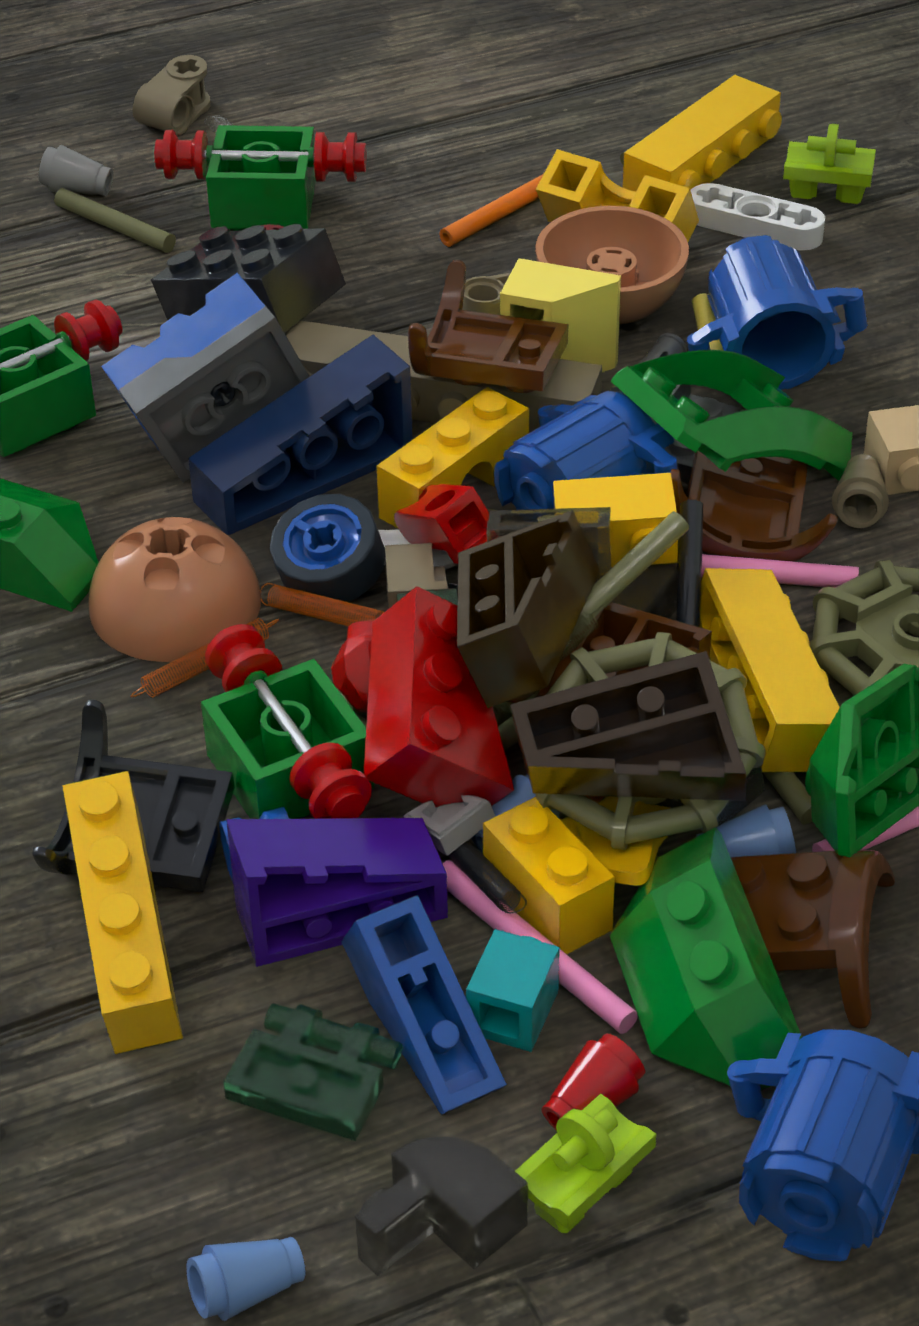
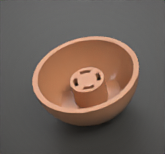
[536,206,689,325]
[89,517,261,662]

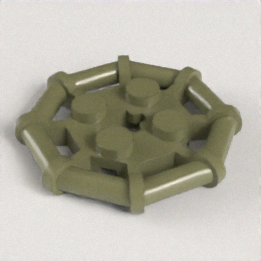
[809,560,919,696]
[535,632,766,850]

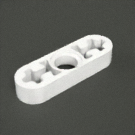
[691,183,825,251]

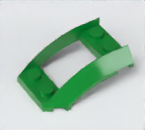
[611,350,852,481]

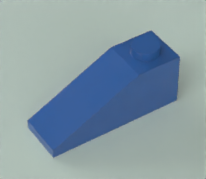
[341,895,507,1115]

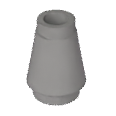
[39,145,113,196]

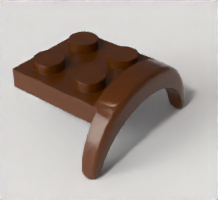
[408,260,569,393]
[670,451,838,562]
[731,850,895,1028]

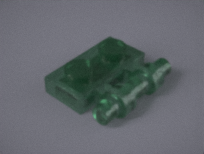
[223,1003,403,1141]

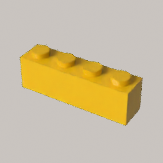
[623,75,782,192]
[700,568,840,772]
[62,771,183,1054]

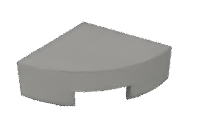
[403,795,496,856]

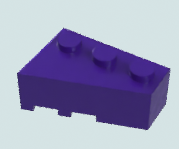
[226,818,448,967]

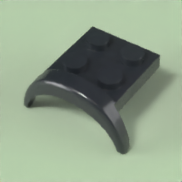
[32,699,235,892]

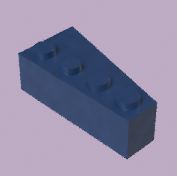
[188,334,413,536]

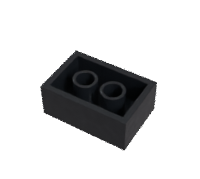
[151,224,346,333]

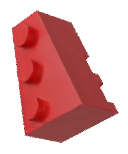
[364,586,514,807]

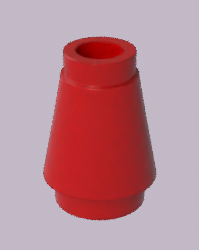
[542,1034,645,1131]

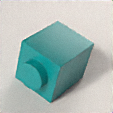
[466,929,560,1052]

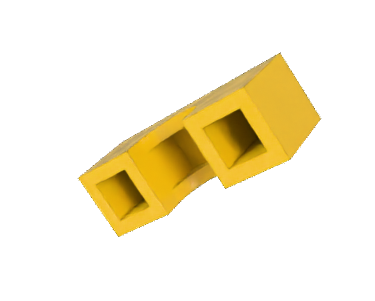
[536,149,699,242]
[377,387,529,528]

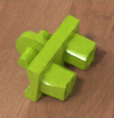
[783,124,876,204]
[512,1094,656,1233]

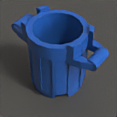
[687,235,868,389]
[494,391,677,521]
[727,1029,919,1262]

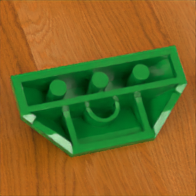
[0,478,99,612]
[805,664,919,857]
[609,827,802,1091]

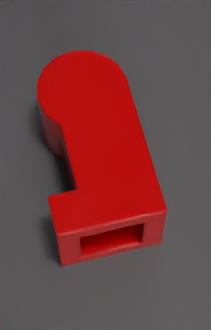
[394,484,502,564]

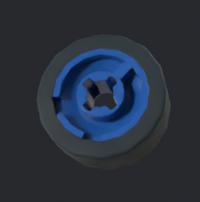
[270,494,385,607]

